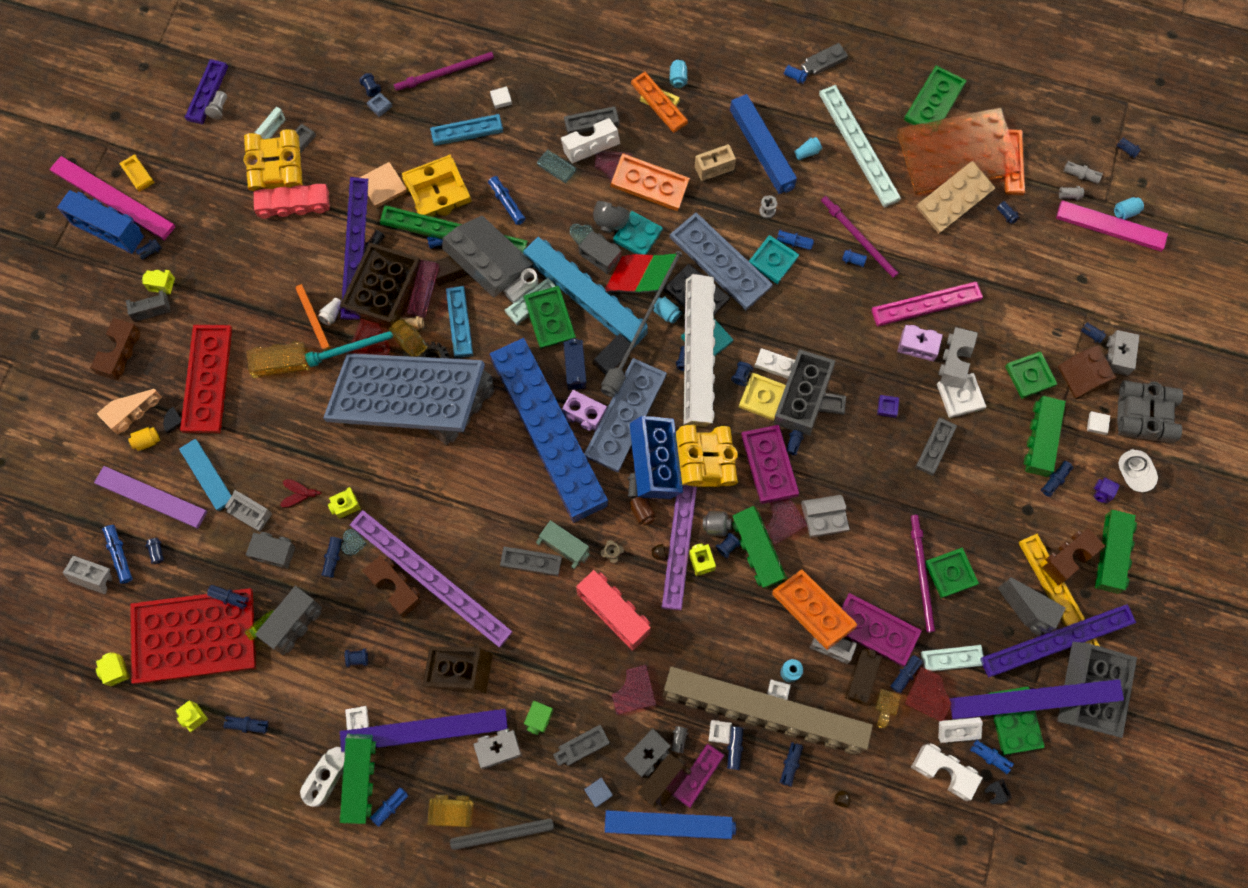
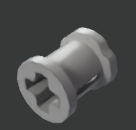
[759,195,777,218]

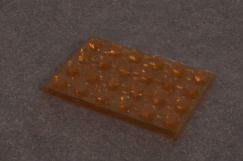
[897,108,1021,195]

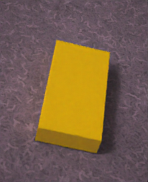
[119,154,154,192]

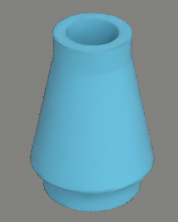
[794,137,822,160]

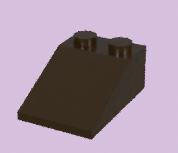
[422,646,493,694]

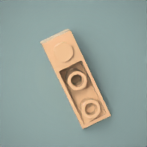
[97,389,162,435]

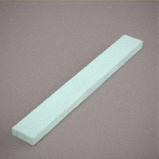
[819,85,901,207]

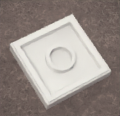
[937,373,986,418]

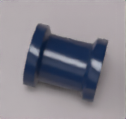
[359,73,381,97]
[731,362,753,386]
[715,533,741,559]
[345,648,368,668]

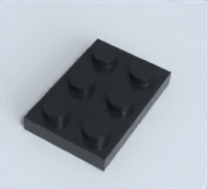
[664,264,730,317]

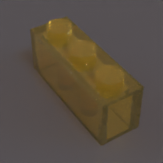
[247,341,309,378]

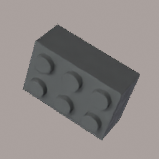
[255,586,322,656]

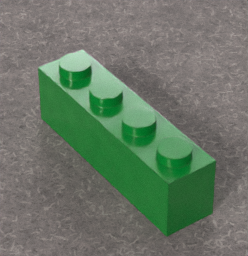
[1024,396,1065,477]
[732,506,788,589]
[1095,509,1137,594]
[340,734,376,824]

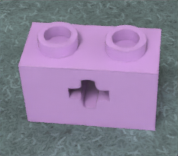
[897,325,942,362]

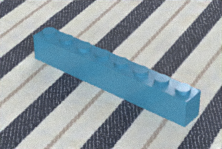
[523,237,648,347]

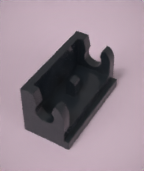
[592,333,635,375]

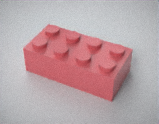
[576,570,651,651]

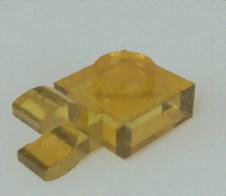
[875,689,901,729]

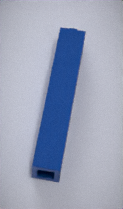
[730,94,797,194]
[605,811,736,839]

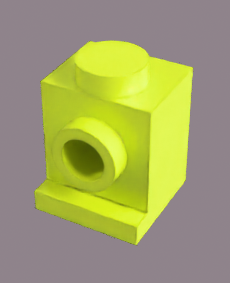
[142,270,175,295]
[328,487,361,519]
[689,544,716,576]
[176,700,208,732]

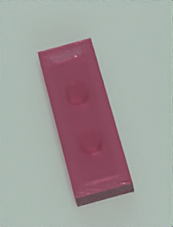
[407,260,439,318]

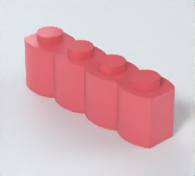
[254,184,330,219]

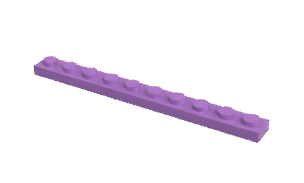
[350,510,513,648]

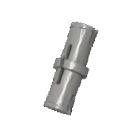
[1063,161,1103,184]

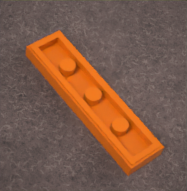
[631,72,688,133]
[1003,129,1025,195]
[295,284,331,351]

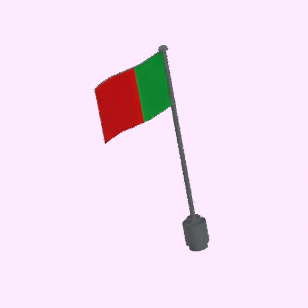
[601,251,682,397]

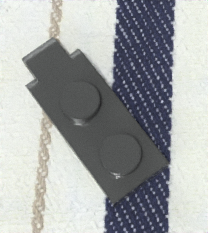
[801,43,848,75]
[553,725,610,766]

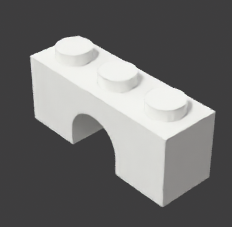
[561,118,620,163]
[911,744,982,801]

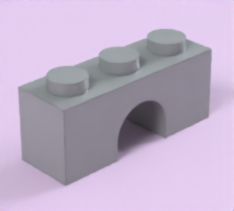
[939,327,978,389]

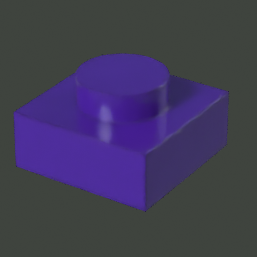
[877,395,899,418]

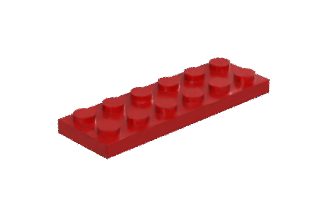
[180,325,232,433]

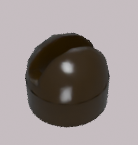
[652,544,667,560]
[833,790,851,808]

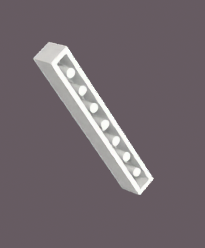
[684,274,716,427]

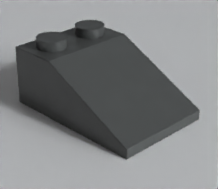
[998,577,1066,636]

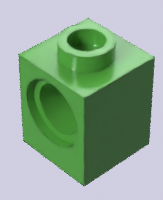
[524,701,553,735]

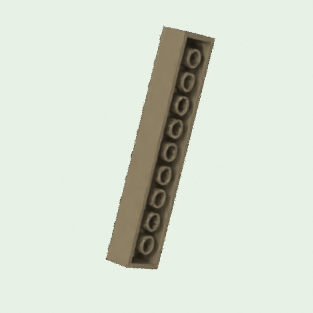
[663,667,873,755]

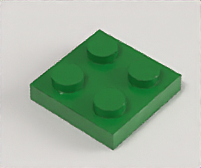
[1005,351,1057,399]
[925,547,979,599]

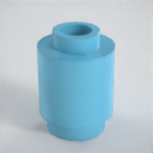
[670,60,687,88]
[1114,197,1144,220]
[654,297,681,324]
[780,659,803,683]

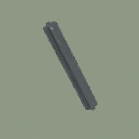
[450,819,554,850]

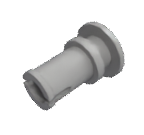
[205,91,227,120]

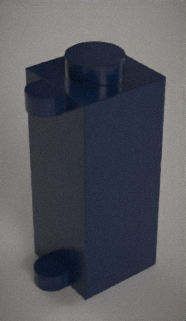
[564,339,587,390]

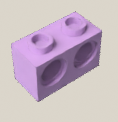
[562,390,607,431]

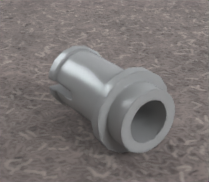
[1059,186,1084,200]

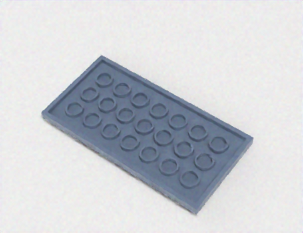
[323,353,485,432]

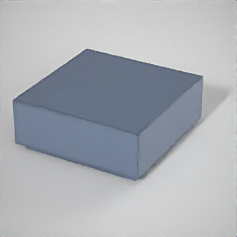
[367,93,392,117]
[584,778,613,808]

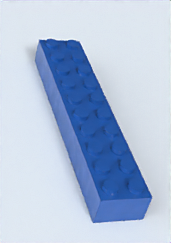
[490,338,608,523]

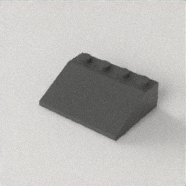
[442,215,533,298]
[1057,642,1137,738]

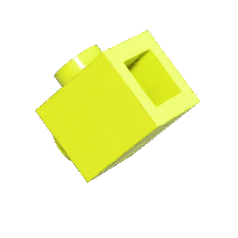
[96,652,130,687]

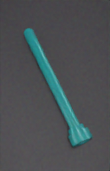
[305,331,393,367]

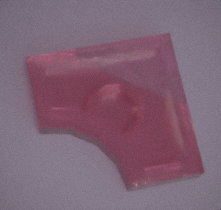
[595,151,632,184]
[765,498,807,546]
[612,665,656,715]

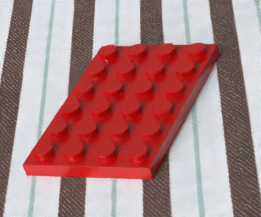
[130,588,256,685]

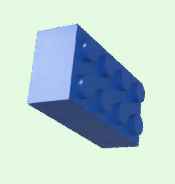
[57,190,144,254]
[629,416,683,499]

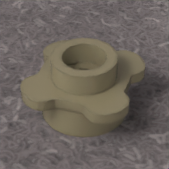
[601,540,624,563]

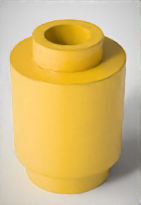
[128,427,160,451]

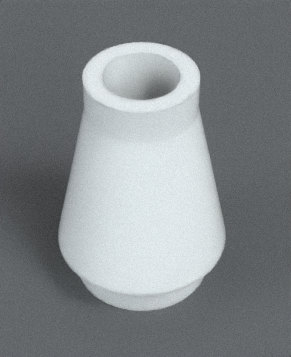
[318,298,341,326]

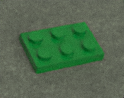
[523,286,576,349]
[988,686,1045,755]

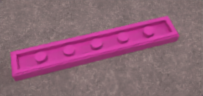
[1056,201,1168,252]
[871,281,983,327]

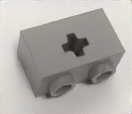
[1105,330,1139,376]
[474,729,522,770]

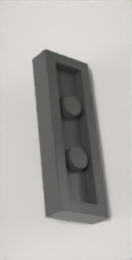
[564,107,619,135]
[915,417,957,476]
[500,546,562,577]

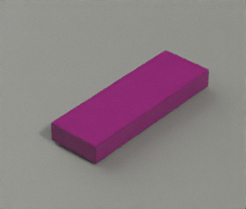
[673,743,725,808]

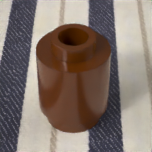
[630,497,656,526]

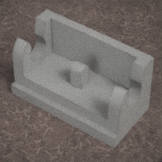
[225,490,272,532]
[63,556,112,594]
[810,638,857,664]

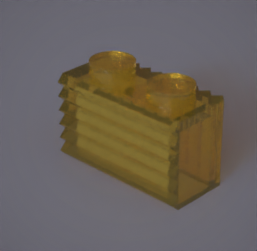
[389,319,428,357]
[428,795,474,827]

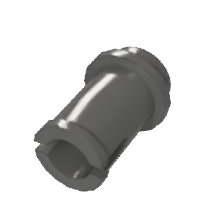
[627,473,638,499]
[671,726,689,753]

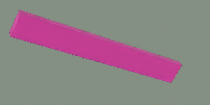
[50,156,175,240]

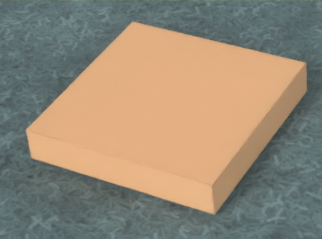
[359,162,407,208]

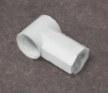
[503,269,539,303]

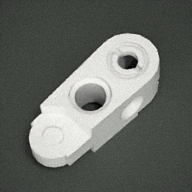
[300,747,345,807]

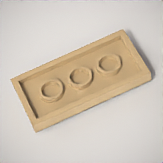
[916,161,995,234]

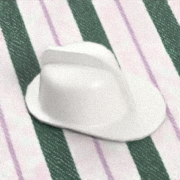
[1118,449,1158,492]

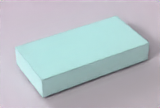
[255,107,285,139]

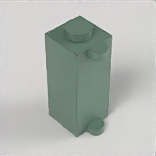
[536,520,590,569]

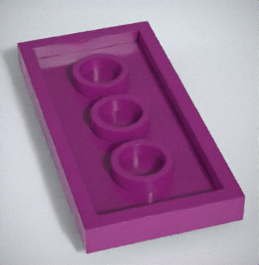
[741,425,799,504]
[841,593,922,667]

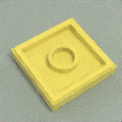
[739,373,786,421]

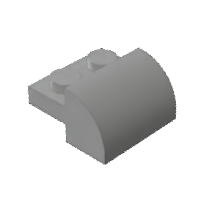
[801,495,849,538]

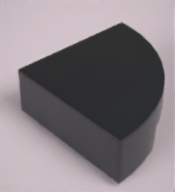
[163,407,182,433]

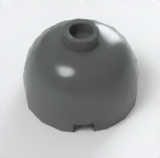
[593,201,630,234]

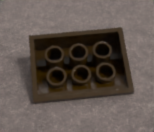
[339,242,424,331]

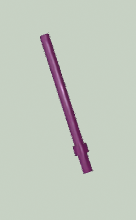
[393,52,494,91]
[821,196,899,278]
[911,515,935,633]

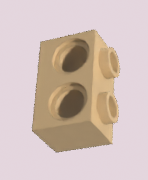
[695,144,736,181]

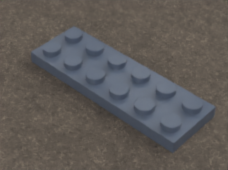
[670,213,773,310]
[584,358,667,473]

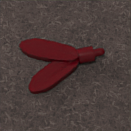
[280,479,322,508]

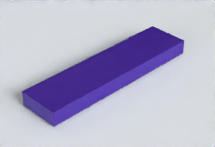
[185,59,228,125]

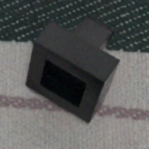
[985,778,1012,804]

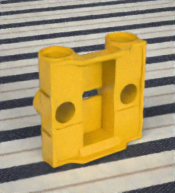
[244,129,303,191]
[402,155,472,217]
[676,425,738,487]

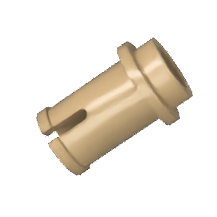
[400,316,424,331]

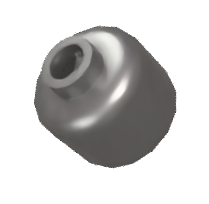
[703,511,732,537]

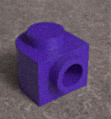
[1093,477,1120,504]

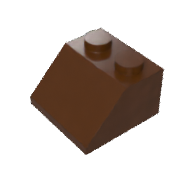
[1058,345,1116,399]

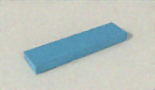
[430,114,503,146]
[446,286,473,358]
[179,439,232,512]

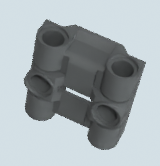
[1117,380,1183,443]

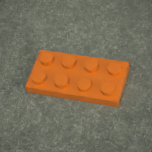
[610,153,690,211]
[772,570,858,650]

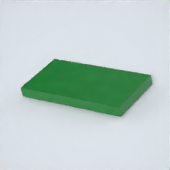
[904,65,967,136]

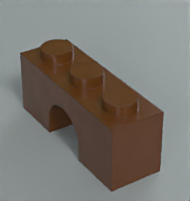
[90,318,140,381]
[1042,528,1105,586]
[362,555,421,618]

